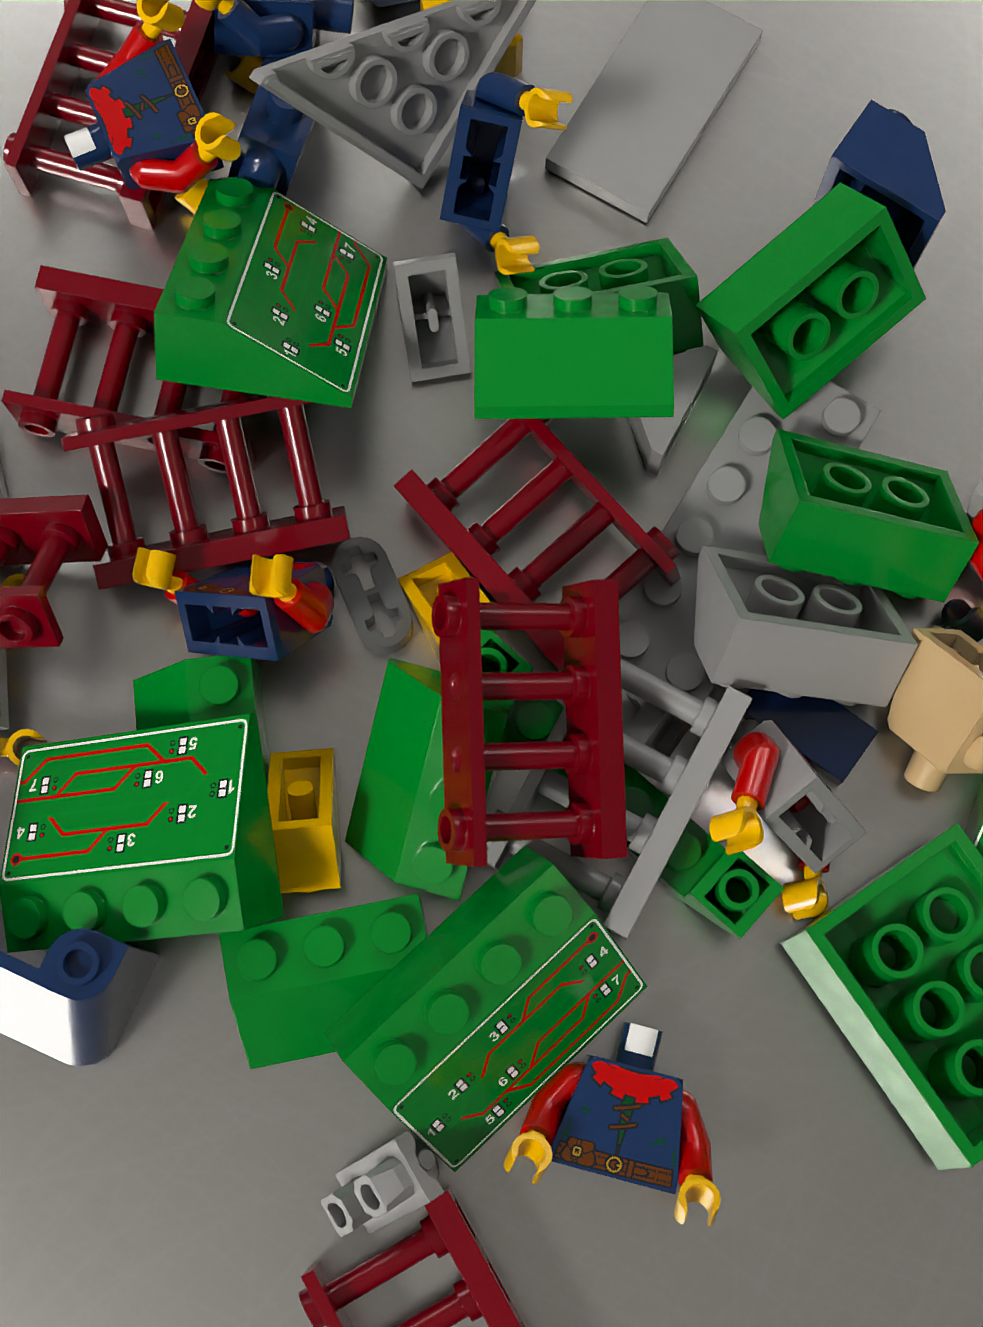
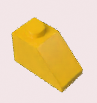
[267,748,341,893]

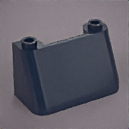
[0,928,161,1066]

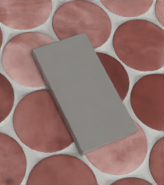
[545,0,763,223]

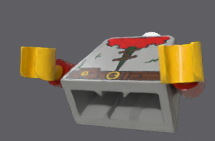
[709,719,867,920]

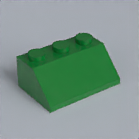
[695,182,926,419]
[494,237,704,355]
[474,285,674,419]
[758,429,979,603]
[133,655,269,787]
[345,658,515,900]
[219,893,428,1069]

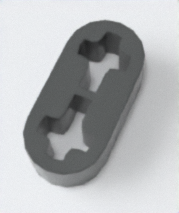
[332,537,414,655]

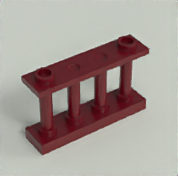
[3,0,219,230]
[1,265,257,473]
[61,395,350,590]
[394,418,681,672]
[0,494,108,648]
[432,577,627,867]
[298,1185,525,1327]

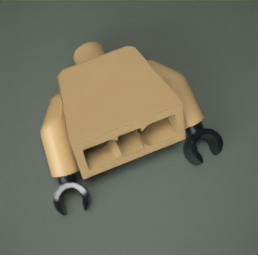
[887,599,983,792]

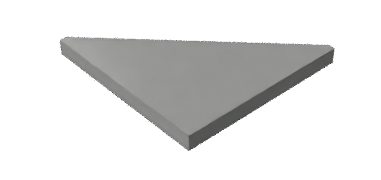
[249,0,536,190]

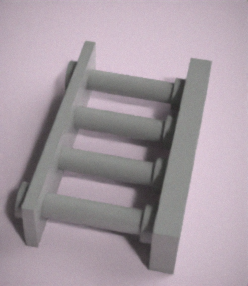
[487,630,752,939]

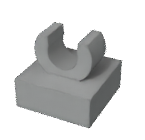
[623,692,691,757]

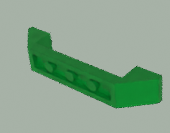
[481,630,784,939]

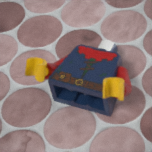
[64,0,241,194]
[132,547,334,661]
[503,1022,721,1226]

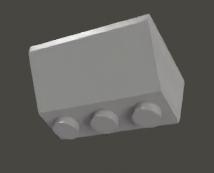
[694,545,918,707]

